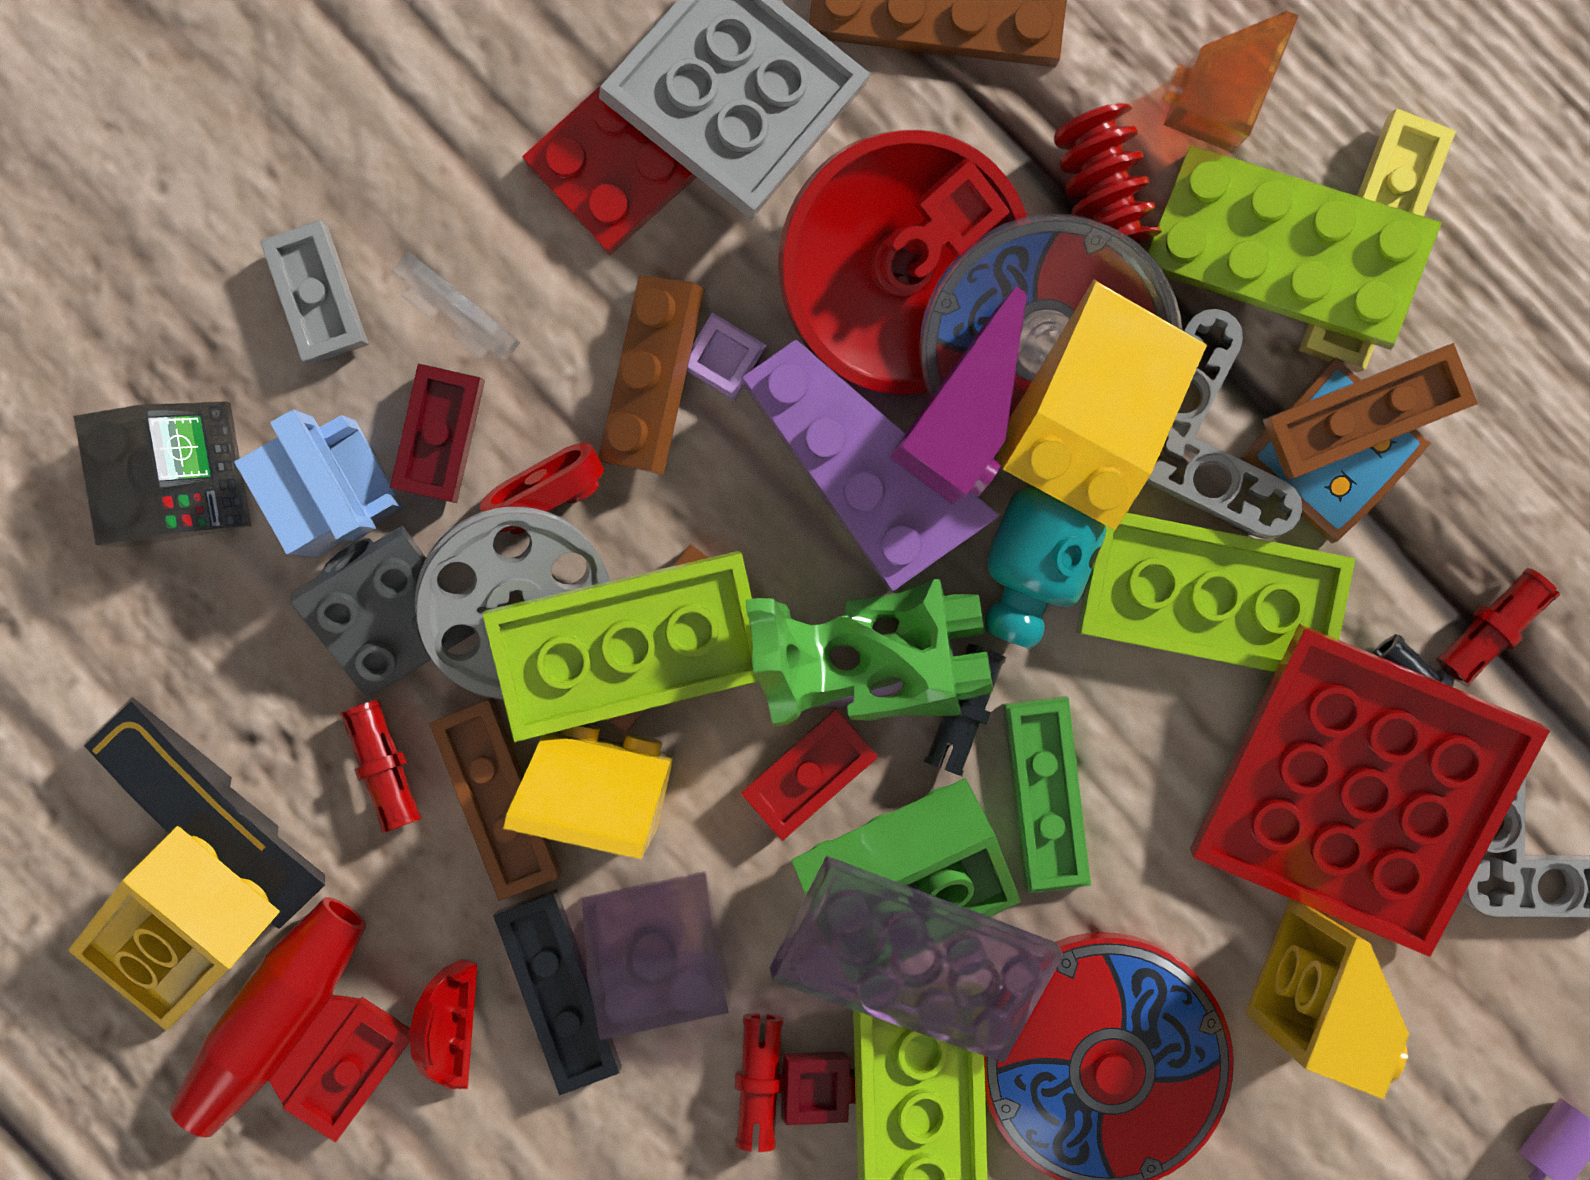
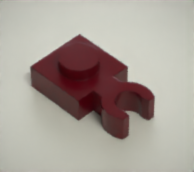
[781,1051,856,1125]

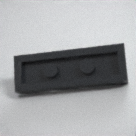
[493,889,622,1096]

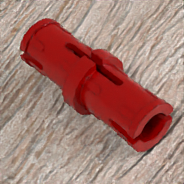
[1436,568,1560,687]
[339,700,422,834]
[734,1013,784,1152]

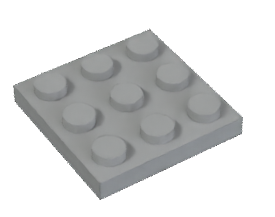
[599,0,870,220]

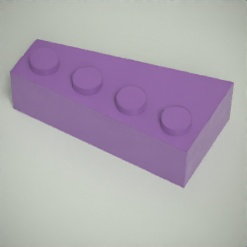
[742,339,1000,591]

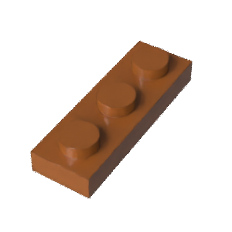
[599,275,705,475]
[1263,343,1478,479]
[429,698,562,901]

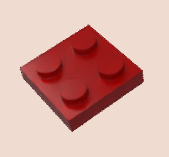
[522,83,697,256]

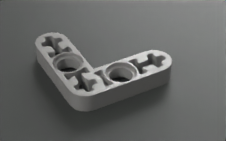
[1146,309,1302,539]
[1461,780,1590,917]

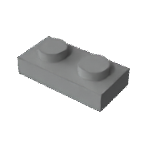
[260,220,369,365]

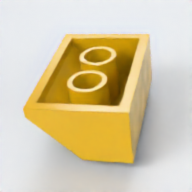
[1245,899,1410,1100]

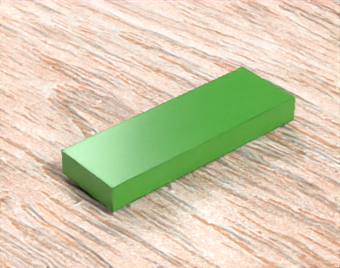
[1003,696,1091,893]

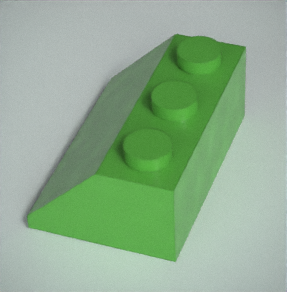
[791,778,1021,982]

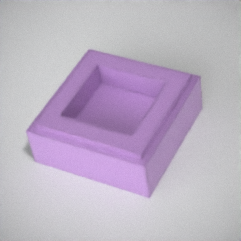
[687,312,767,402]

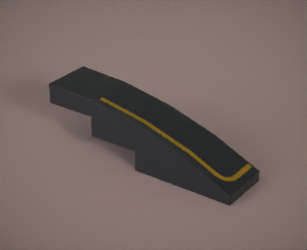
[84,697,325,929]

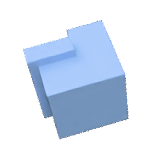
[234,409,405,557]

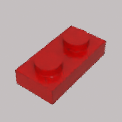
[740,707,878,841]

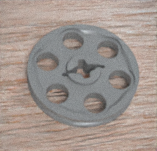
[415,507,610,699]

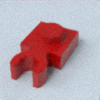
[886,159,1010,278]

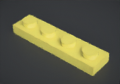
[1299,108,1456,373]

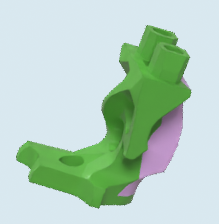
[746,579,993,727]

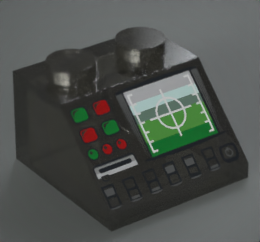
[74,401,252,547]

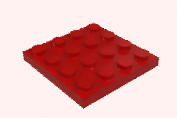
[1190,624,1550,957]

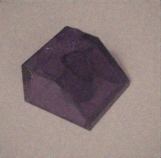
[582,871,731,1040]

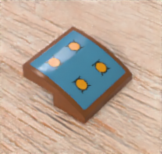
[1240,357,1431,544]

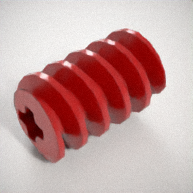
[1053,103,1162,245]

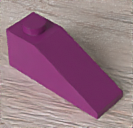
[889,286,1027,504]

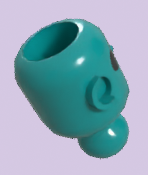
[985,486,1106,649]

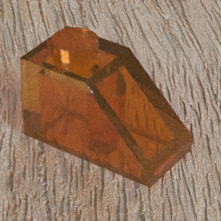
[1162,11,1299,153]

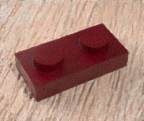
[390,363,485,503]

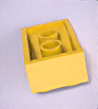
[995,280,1207,530]
[503,724,674,859]
[68,826,280,1031]

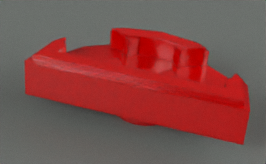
[409,959,478,1089]

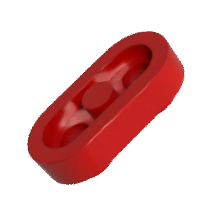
[480,442,604,535]

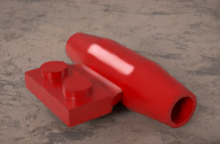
[169,897,410,1143]

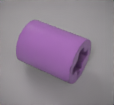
[1517,1098,1590,1180]

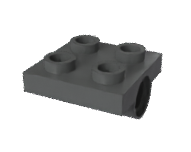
[290,525,475,699]

